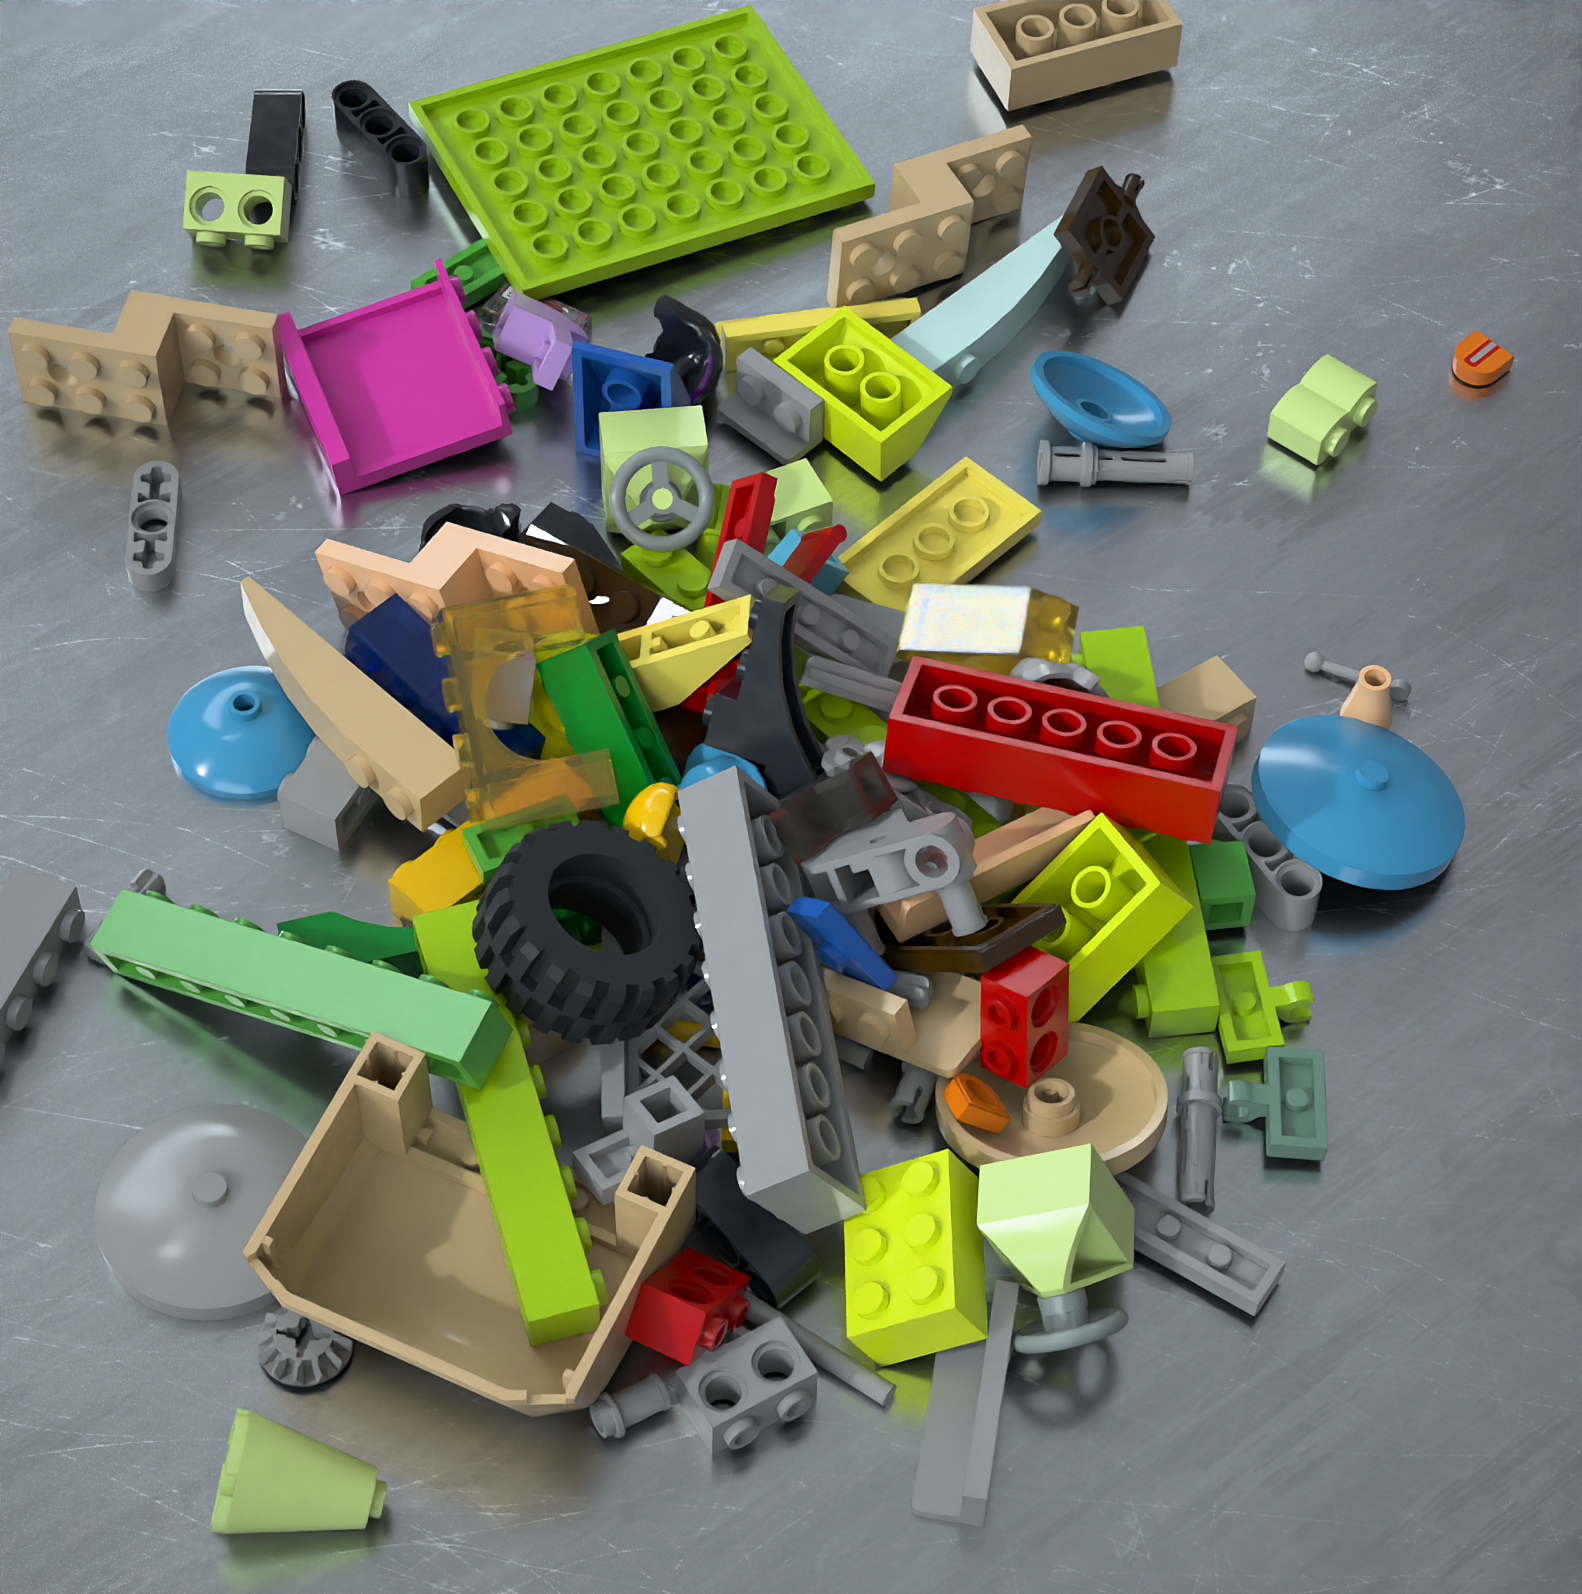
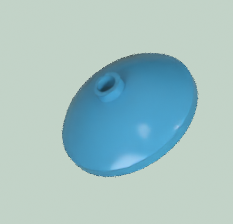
[1030,351,1172,448]
[167,666,316,800]

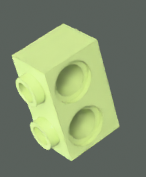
[183,170,292,250]

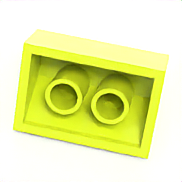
[773,305,953,482]

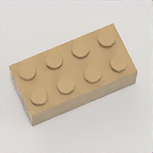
[970,0,1183,111]

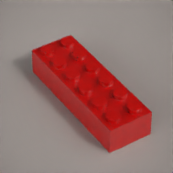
[882,656,1239,844]

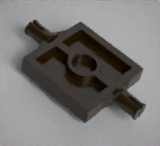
[1053,166,1156,305]

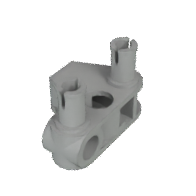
[800,808,988,955]

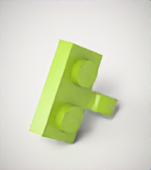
[1211,950,1314,1064]

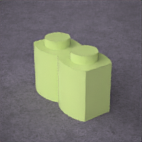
[1267,354,1378,465]

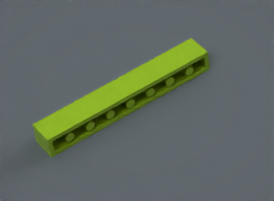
[1069,626,1221,1039]
[412,900,608,1347]

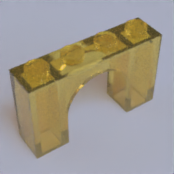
[430,583,620,834]

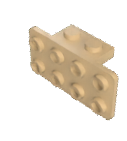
[821,966,981,1078]

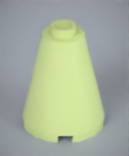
[210,1408,387,1534]

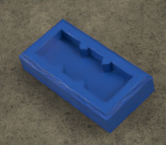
[786,896,897,992]

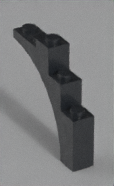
[702,584,879,913]

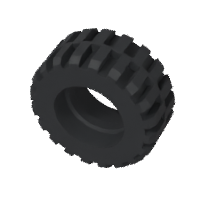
[472,820,703,1045]

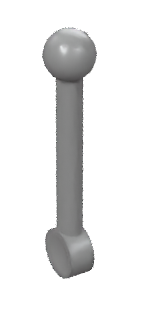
[1304,652,1412,701]

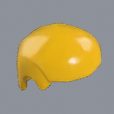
[623,782,685,865]

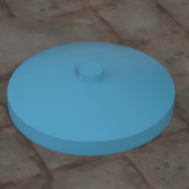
[1251,715,1465,890]

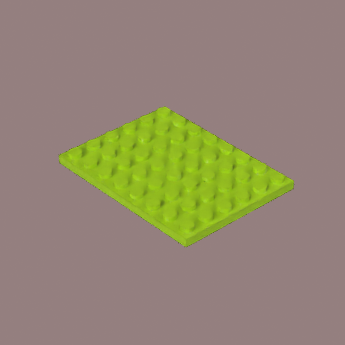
[408,5,876,300]

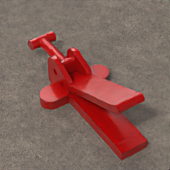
[681,472,847,715]

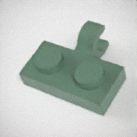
[1223,1046,1328,1161]

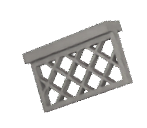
[601,926,732,1136]

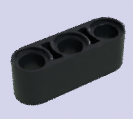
[332,80,429,199]
[246,89,306,200]
[688,1145,823,1310]

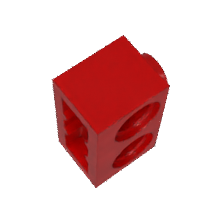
[980,946,1070,1089]
[624,1247,751,1366]

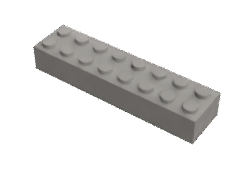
[677,765,867,1235]

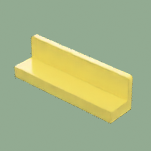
[715,297,921,372]

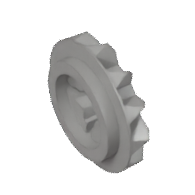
[256,1306,354,1387]

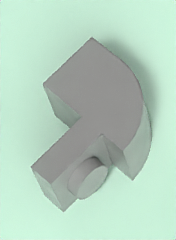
[572,1075,705,1206]

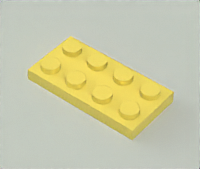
[836,456,1042,625]

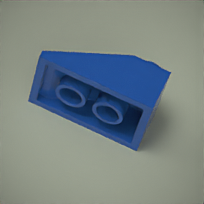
[572,340,690,458]

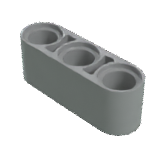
[1212,782,1323,931]

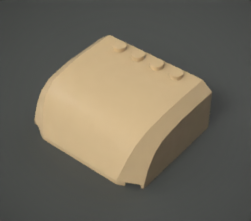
[242,1031,696,1417]

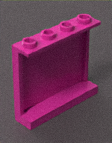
[278,258,516,496]

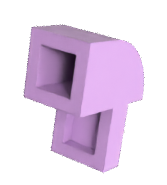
[492,290,589,391]

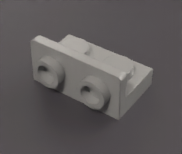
[717,347,824,465]

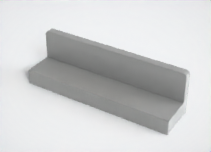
[911,1279,1019,1527]

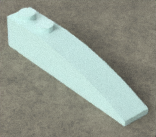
[890,214,1071,389]

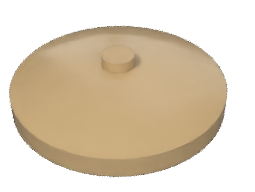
[935,1022,1168,1176]

